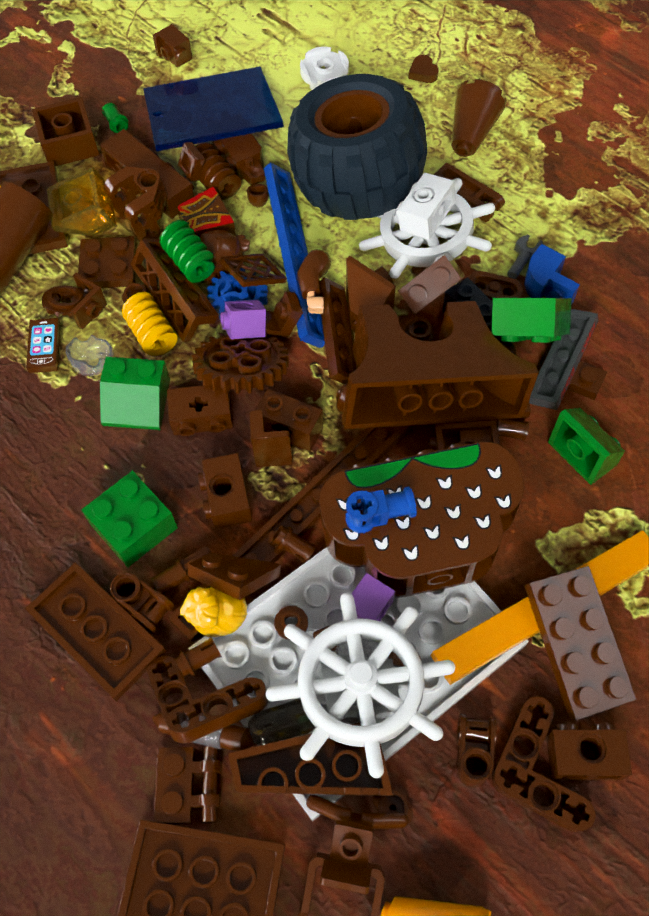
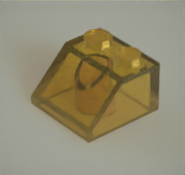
[47,167,117,236]

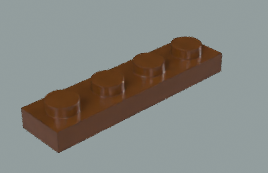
[319,277,357,384]

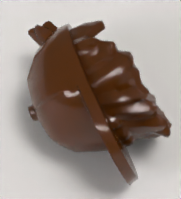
[200,230,250,284]

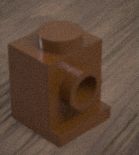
[152,24,192,68]

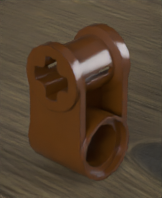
[110,572,175,633]
[457,713,497,788]

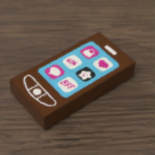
[26,318,61,373]

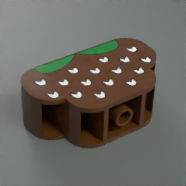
[319,442,524,598]

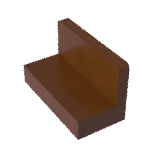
[250,410,292,467]

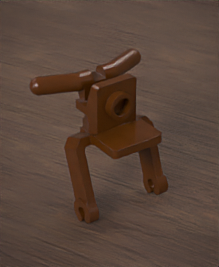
[298,795,409,916]

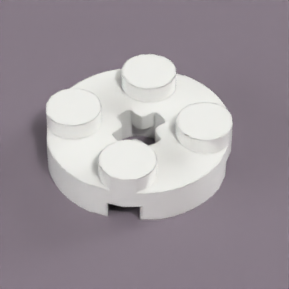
[300,47,349,90]

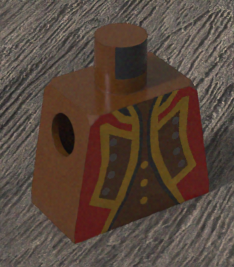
[177,187,236,237]

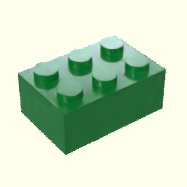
[492,298,572,343]

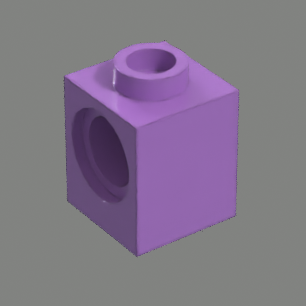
[220,300,266,339]
[352,573,395,621]

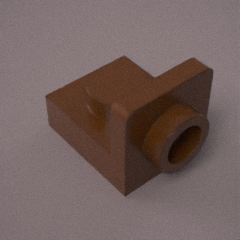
[265,291,303,337]

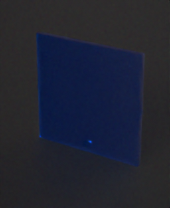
[143,67,284,152]

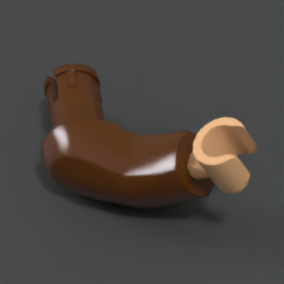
[297,249,331,314]

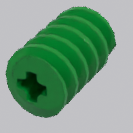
[160,219,215,283]

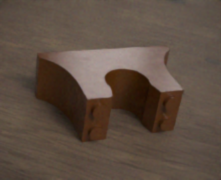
[342,301,539,430]

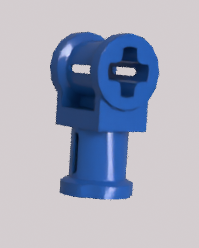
[346,486,417,533]

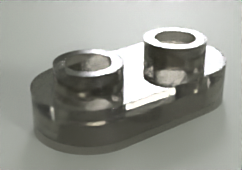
[248,699,316,745]

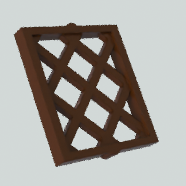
[220,254,287,287]

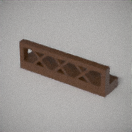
[130,239,219,342]

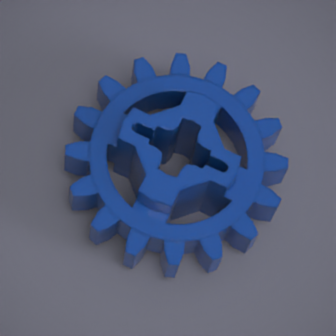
[207,268,268,319]

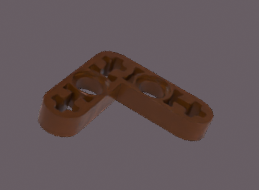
[147,656,268,744]
[492,696,596,833]

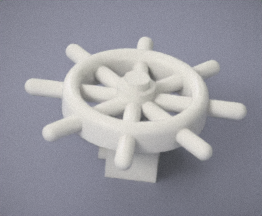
[359,172,495,279]
[266,592,455,778]

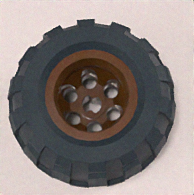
[287,74,427,220]

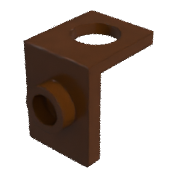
[71,273,107,330]

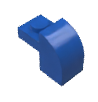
[524,244,580,305]

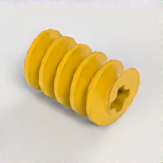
[122,292,177,356]

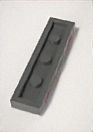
[529,309,598,410]

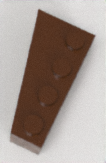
[228,722,393,796]

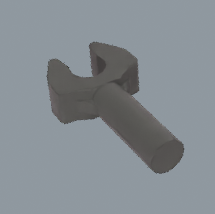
[507,235,543,279]

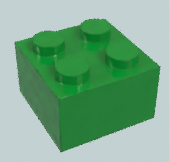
[81,470,178,568]

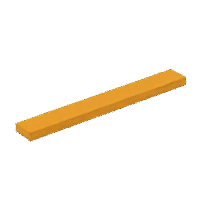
[430,530,649,685]

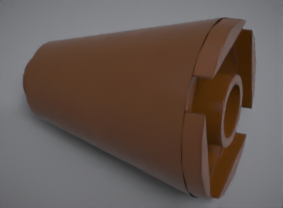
[451,79,507,157]

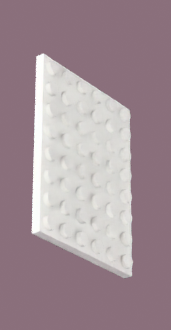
[188,547,529,822]

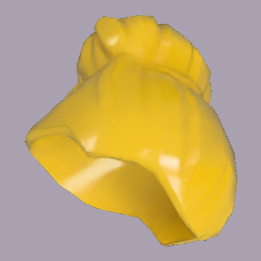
[180,587,247,637]

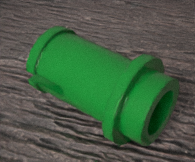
[102,103,128,133]

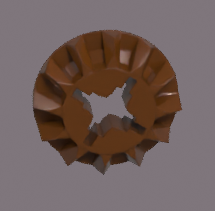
[42,285,87,318]

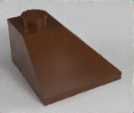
[346,256,396,332]

